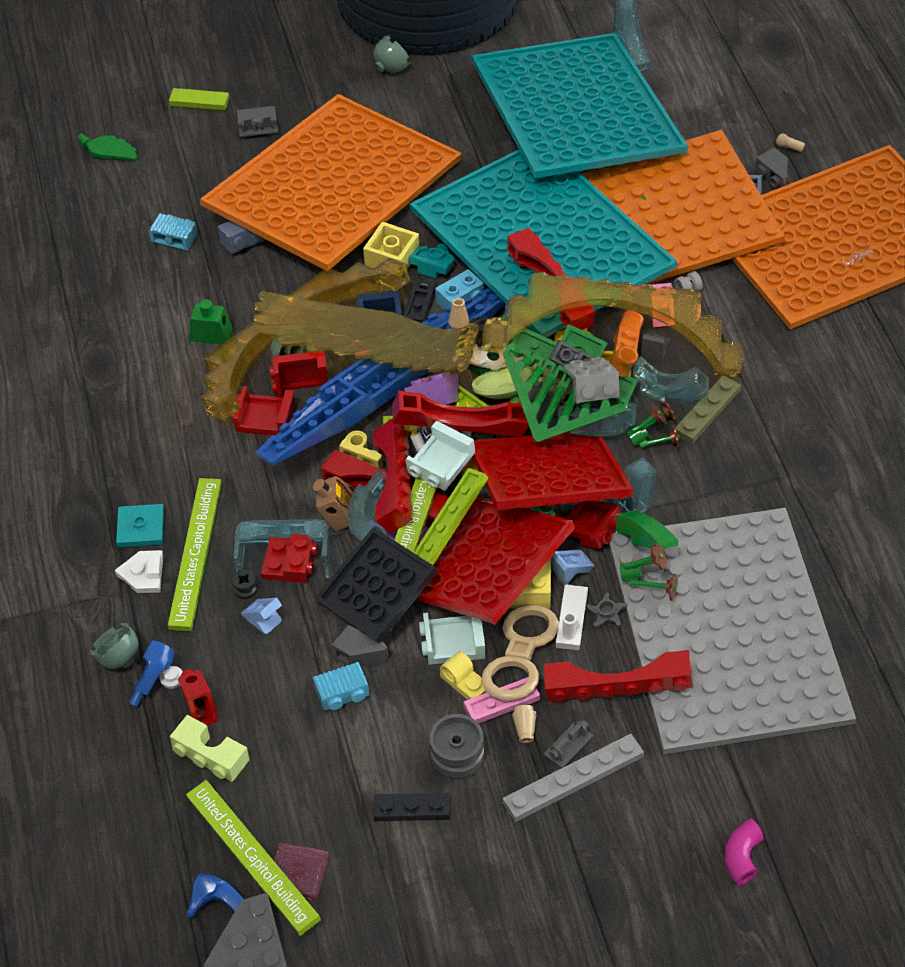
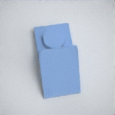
[551,550,595,585]
[241,598,282,634]

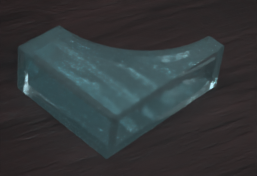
[613,0,651,71]
[617,457,658,512]

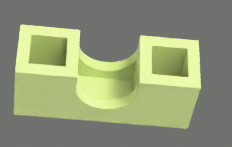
[170,715,249,782]

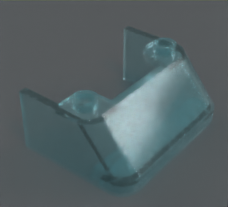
[233,517,331,578]

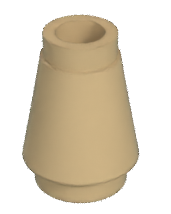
[448,298,469,331]
[512,705,536,743]

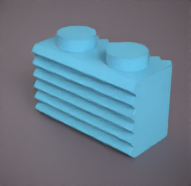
[149,213,198,251]
[313,662,369,711]

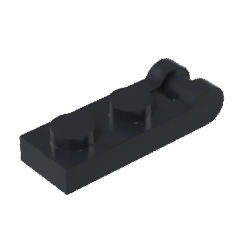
[402,278,437,324]

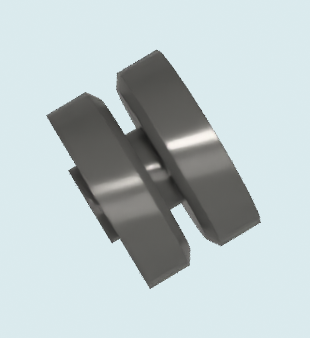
[429,714,484,778]

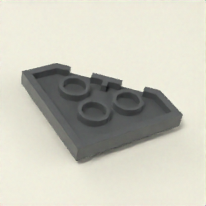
[204,893,287,967]

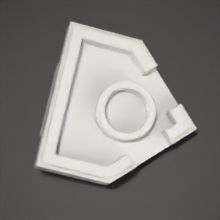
[115,550,163,593]

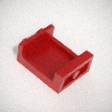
[269,350,328,397]
[231,386,296,436]

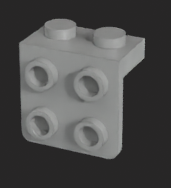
[564,357,620,403]

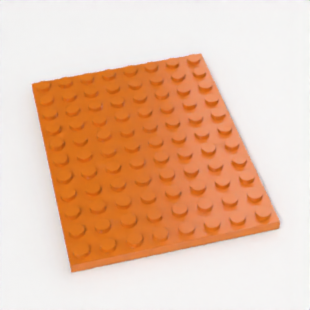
[200,94,462,271]
[581,130,785,287]
[731,145,905,329]

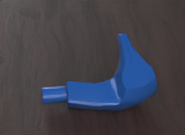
[129,640,175,707]
[186,873,243,918]

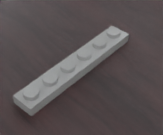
[503,734,644,822]

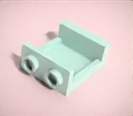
[406,421,475,491]
[419,613,485,665]

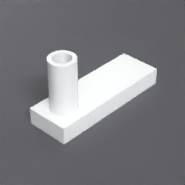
[556,585,588,650]

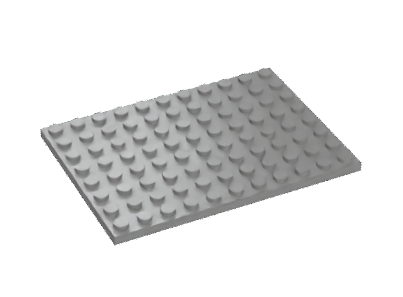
[608,508,856,754]

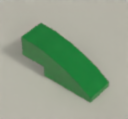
[615,510,679,549]

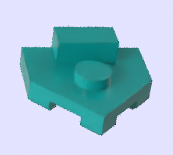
[409,244,455,279]

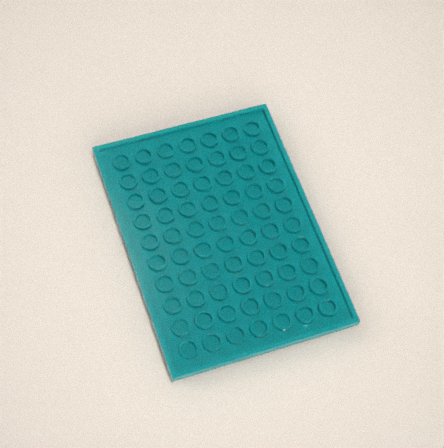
[472,33,688,178]
[410,149,677,338]

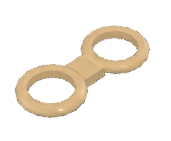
[481,605,559,701]

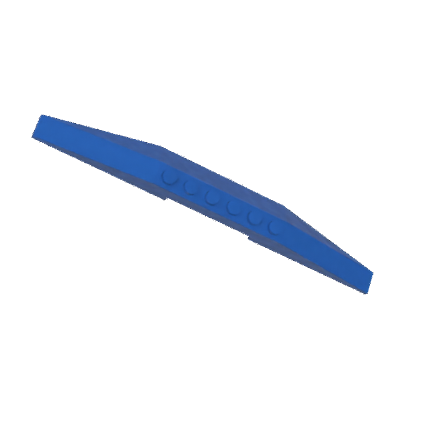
[256,288,505,465]

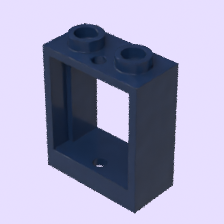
[357,291,404,346]

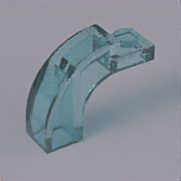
[633,357,709,403]
[558,402,637,437]
[347,469,389,541]

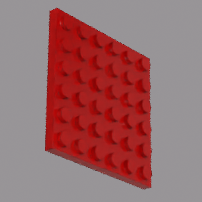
[472,429,633,511]
[416,496,575,624]

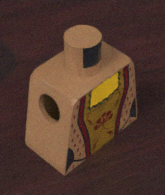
[313,477,356,531]

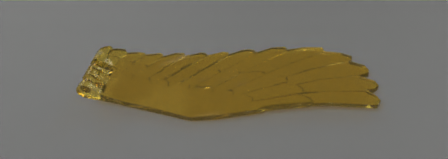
[254,291,479,373]

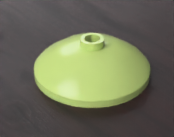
[472,366,534,399]

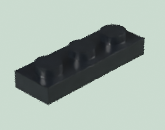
[374,793,450,822]

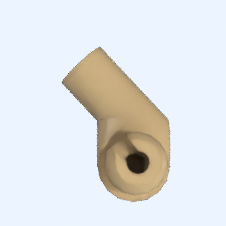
[776,134,805,152]

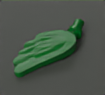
[77,133,137,162]

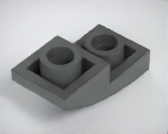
[548,340,594,367]

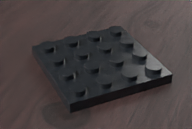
[315,527,438,643]

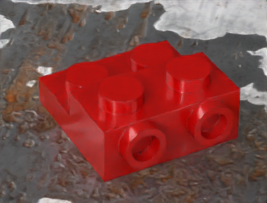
[565,501,621,549]
[261,534,318,584]

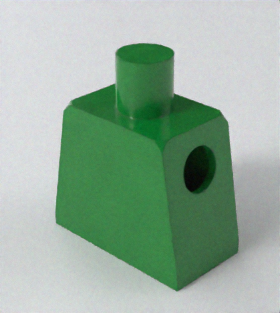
[189,299,233,345]

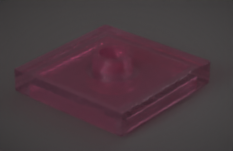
[274,843,329,901]

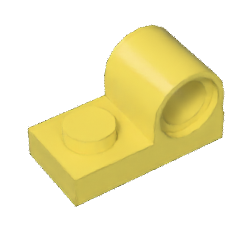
[339,431,383,469]
[440,651,487,700]

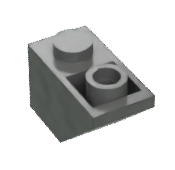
[755,147,788,189]
[332,625,389,667]

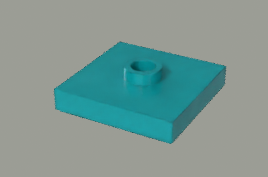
[116,504,164,547]

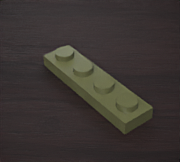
[675,375,741,444]

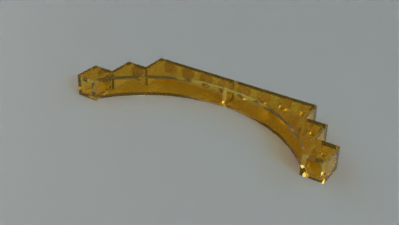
[201,257,410,421]
[482,273,742,377]

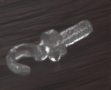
[841,249,873,265]

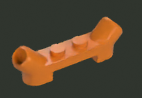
[609,310,644,377]

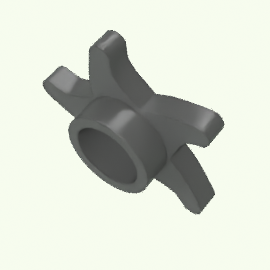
[587,592,628,629]

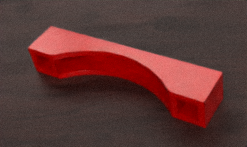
[507,228,595,330]
[392,391,528,437]
[373,418,412,534]
[321,450,449,528]
[544,650,693,702]

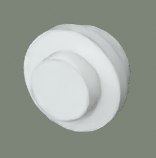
[159,666,183,689]

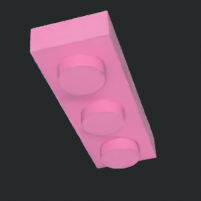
[463,677,540,723]

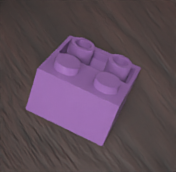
[404,371,459,404]

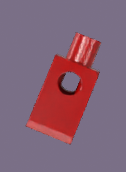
[178,669,219,726]

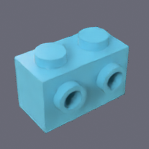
[435,269,484,311]

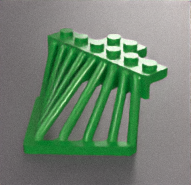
[503,324,638,443]

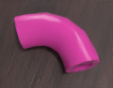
[725,819,764,886]

